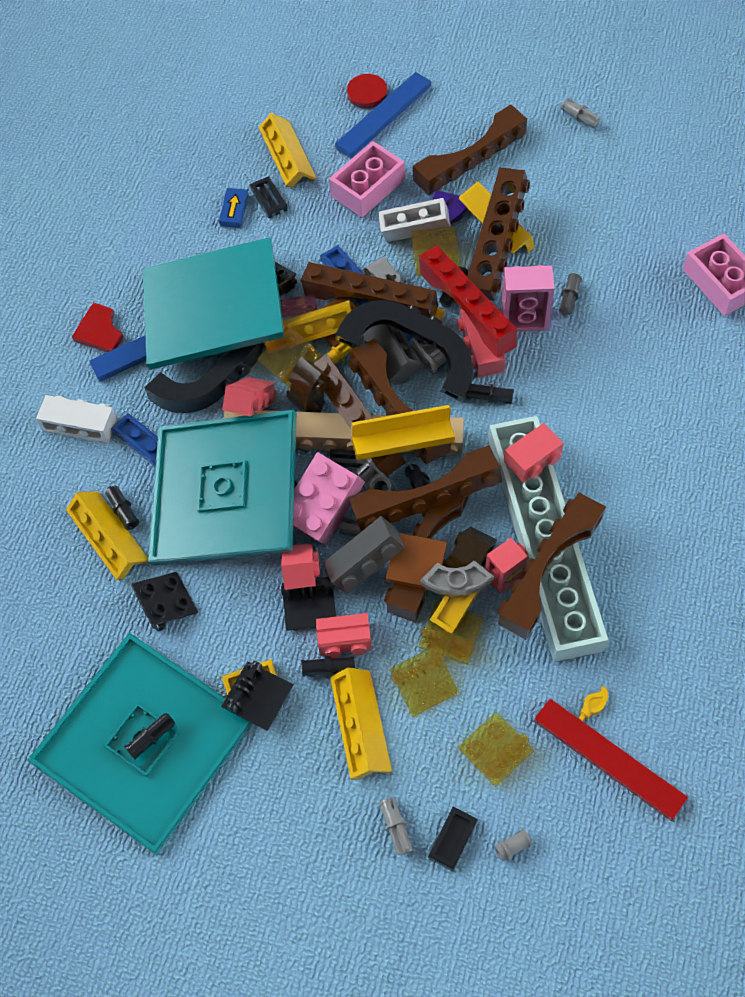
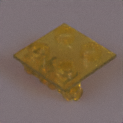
[411,227,460,275]
[258,325,322,388]
[418,601,485,665]
[389,645,459,717]
[457,712,535,787]

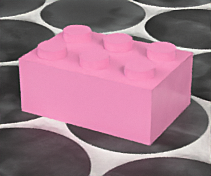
[329,141,405,218]
[682,233,745,316]
[501,265,554,331]
[293,452,365,545]

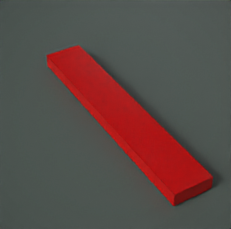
[534,698,688,822]

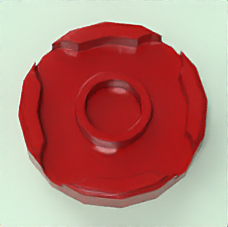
[347,73,387,109]

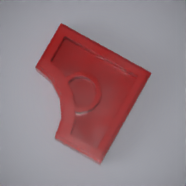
[72,302,124,352]

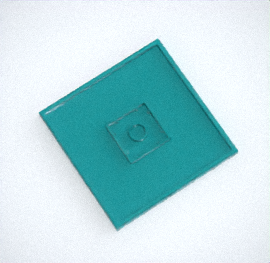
[143,237,285,370]
[148,410,297,565]
[27,632,252,856]

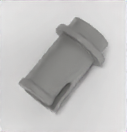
[494,829,532,861]

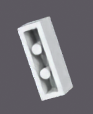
[379,198,451,242]
[36,395,118,443]

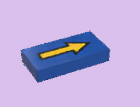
[219,188,249,228]

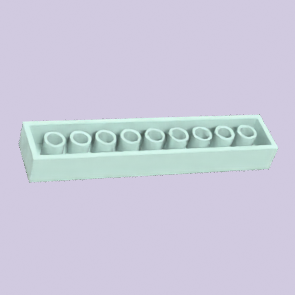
[488,416,608,662]

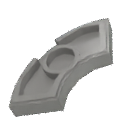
[420,561,494,596]

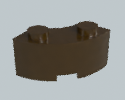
[286,357,331,413]
[443,526,497,568]

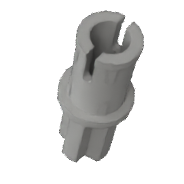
[561,98,600,128]
[379,797,412,855]

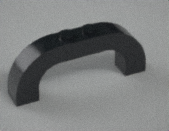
[335,300,473,402]
[144,342,264,413]

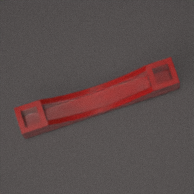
[418,245,517,358]

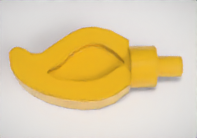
[578,686,608,721]

